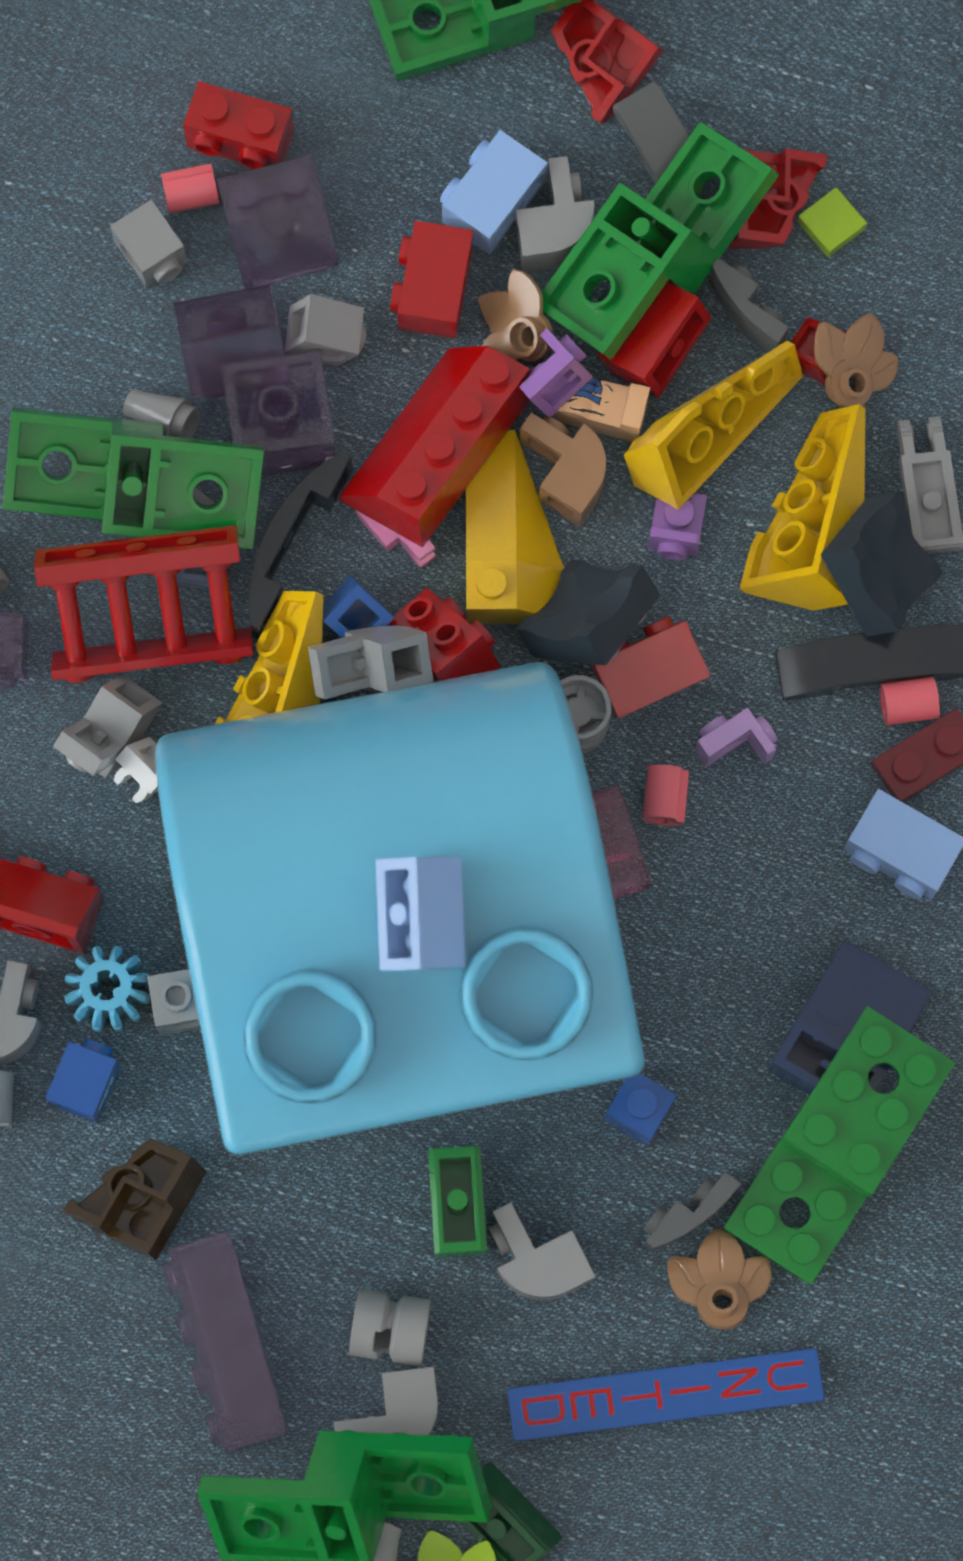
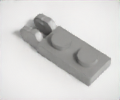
[897,416,963,554]

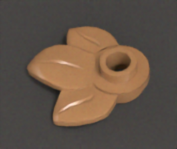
[478,269,553,361]
[814,313,899,408]
[667,1228,771,1330]

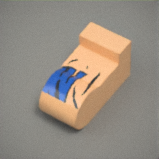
[552,378,650,442]

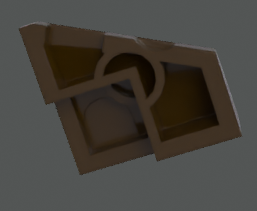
[63,1138,207,1261]

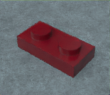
[871,708,963,802]

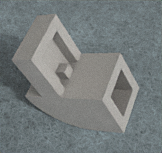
[515,156,594,272]
[308,626,433,699]
[53,674,162,778]
[0,961,43,1066]
[488,1203,596,1301]
[334,1367,438,1435]

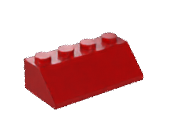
[339,346,530,548]
[0,856,104,955]

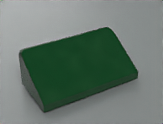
[459,1462,562,1561]

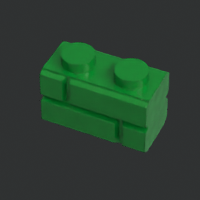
[428,1146,487,1259]

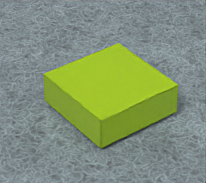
[797,187,867,258]

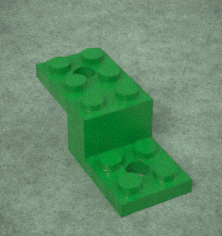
[368,0,584,82]
[541,122,779,360]
[2,407,264,549]
[723,1006,956,1285]
[197,1430,492,1561]

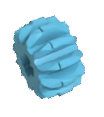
[64,946,151,1033]

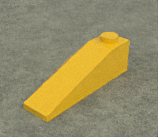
[624,341,803,510]
[739,404,865,611]
[466,430,564,624]
[215,591,324,724]

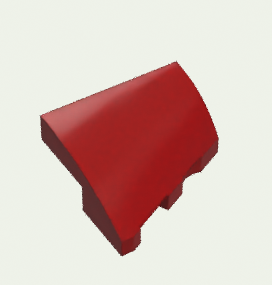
[551,0,664,124]
[727,149,827,249]

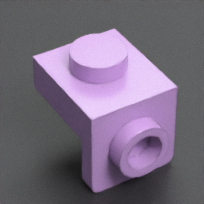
[695,708,777,767]

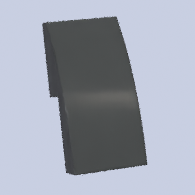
[613,81,689,184]
[709,258,789,353]
[643,1172,741,1252]

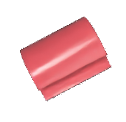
[161,163,220,214]
[879,676,940,726]
[642,765,689,826]

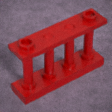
[34,525,253,683]

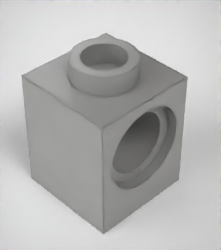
[110,199,188,288]
[284,294,366,366]
[147,969,201,1035]

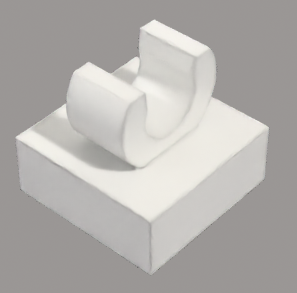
[114,737,158,803]

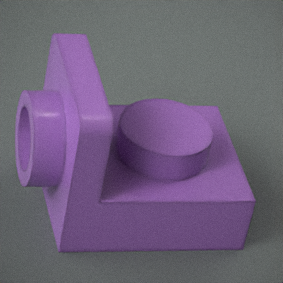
[519,328,593,418]
[648,493,707,561]

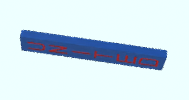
[507,1348,824,1442]

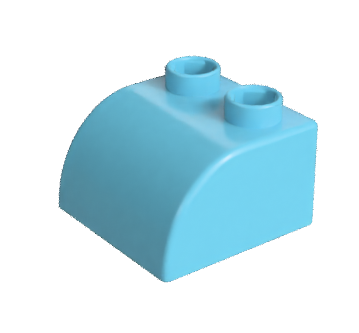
[155,662,645,1155]

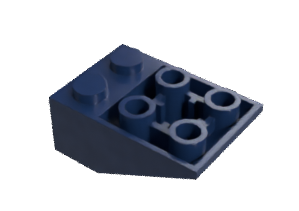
[767,940,933,1095]

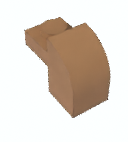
[520,412,606,527]

